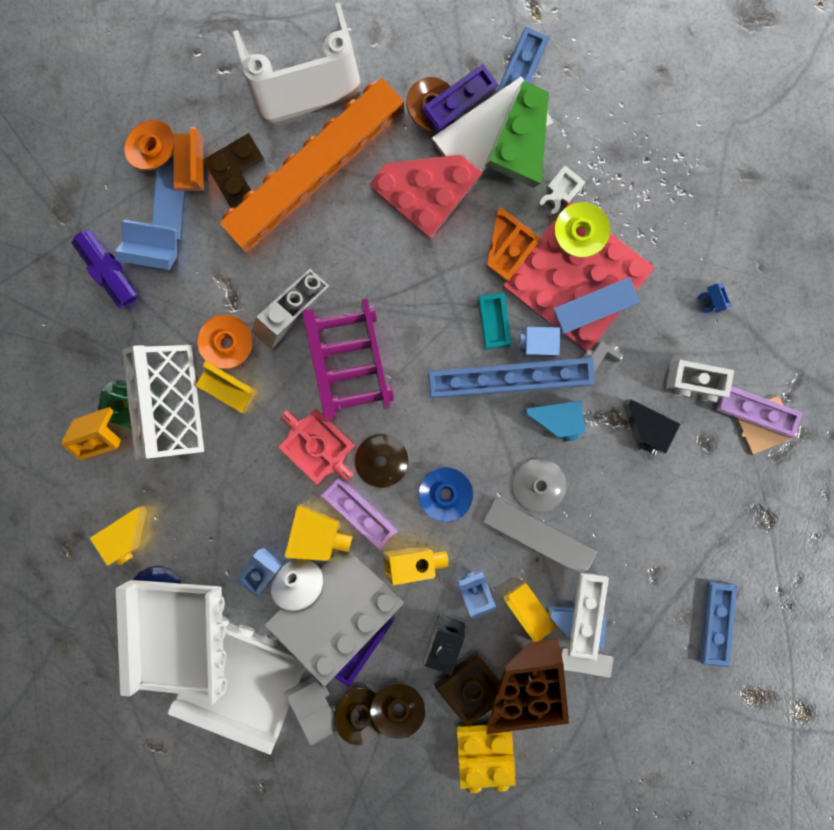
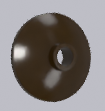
[355,434,409,488]
[371,683,426,739]
[334,688,381,746]

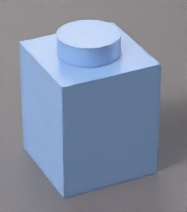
[519,327,560,357]

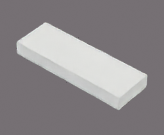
[567,572,609,661]

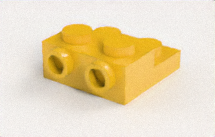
[457,725,516,793]

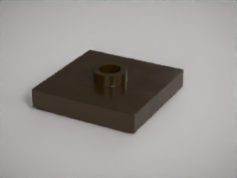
[434,651,501,726]

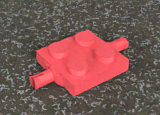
[278,408,356,485]

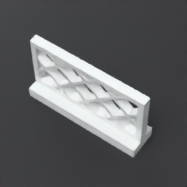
[122,345,204,460]

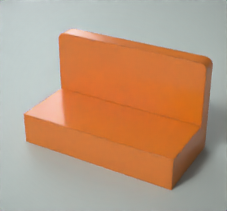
[173,127,204,191]

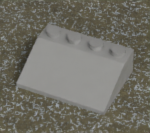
[265,550,404,687]

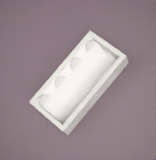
[431,77,553,171]

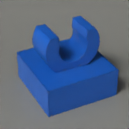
[698,282,732,313]

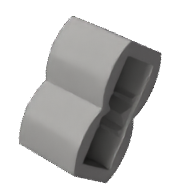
[285,676,337,746]

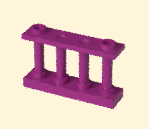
[302,299,394,422]

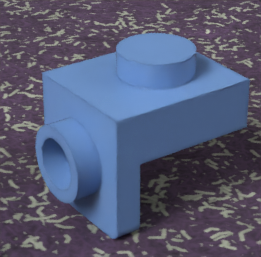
[457,572,497,619]

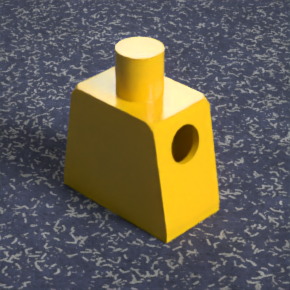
[285,504,353,561]
[382,546,448,585]

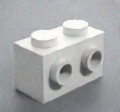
[666,360,734,403]

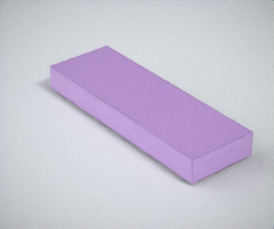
[715,386,803,438]
[320,476,398,551]

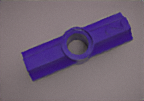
[71,229,139,309]

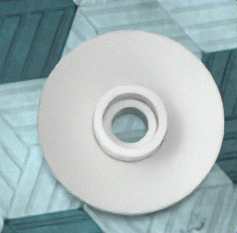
[271,559,323,611]

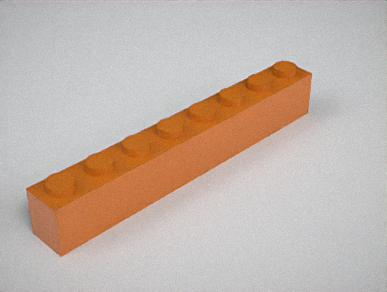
[219,78,404,252]

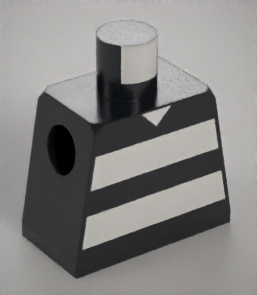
[422,614,465,675]

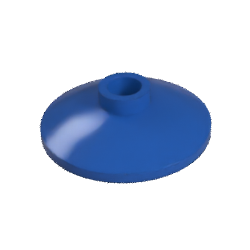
[419,467,473,522]

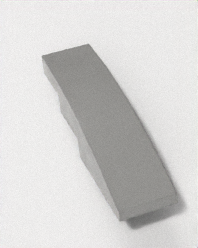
[483,498,597,573]

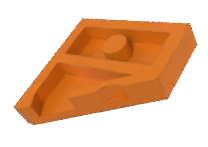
[486,207,541,281]

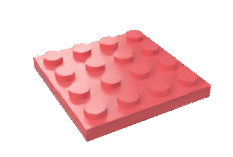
[503,202,655,352]

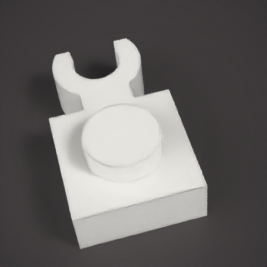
[538,165,586,217]

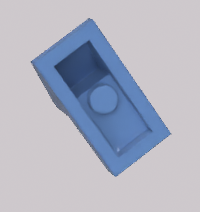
[237,548,283,597]

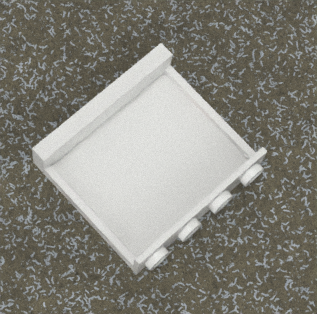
[116,580,227,705]
[168,616,305,755]

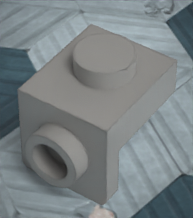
[582,341,624,372]

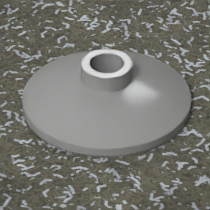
[512,458,566,512]

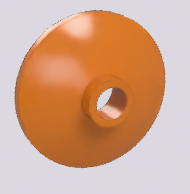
[124,120,175,171]
[197,315,253,369]

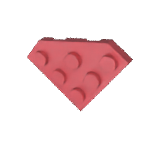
[369,155,483,237]

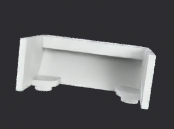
[233,2,362,123]

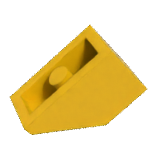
[90,506,147,566]

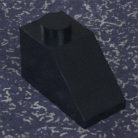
[623,399,681,456]

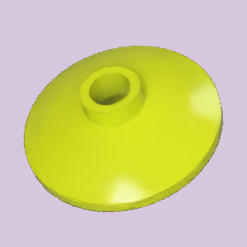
[555,202,610,258]

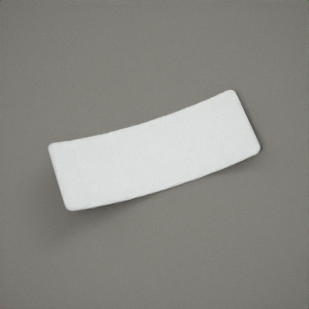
[562,648,614,678]

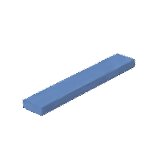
[428,357,595,398]

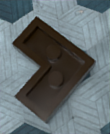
[203,133,264,208]

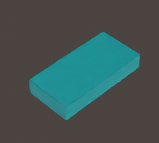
[477,292,512,350]

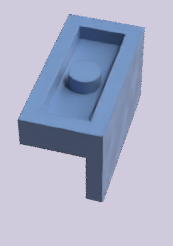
[115,219,177,270]

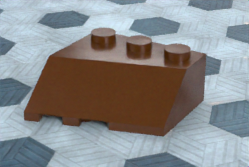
[486,639,569,734]

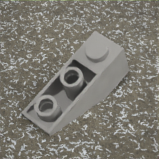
[251,269,330,350]

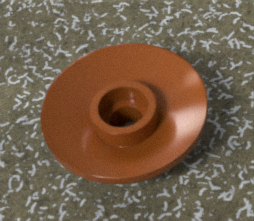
[406,77,455,131]

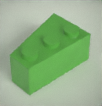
[485,81,549,188]

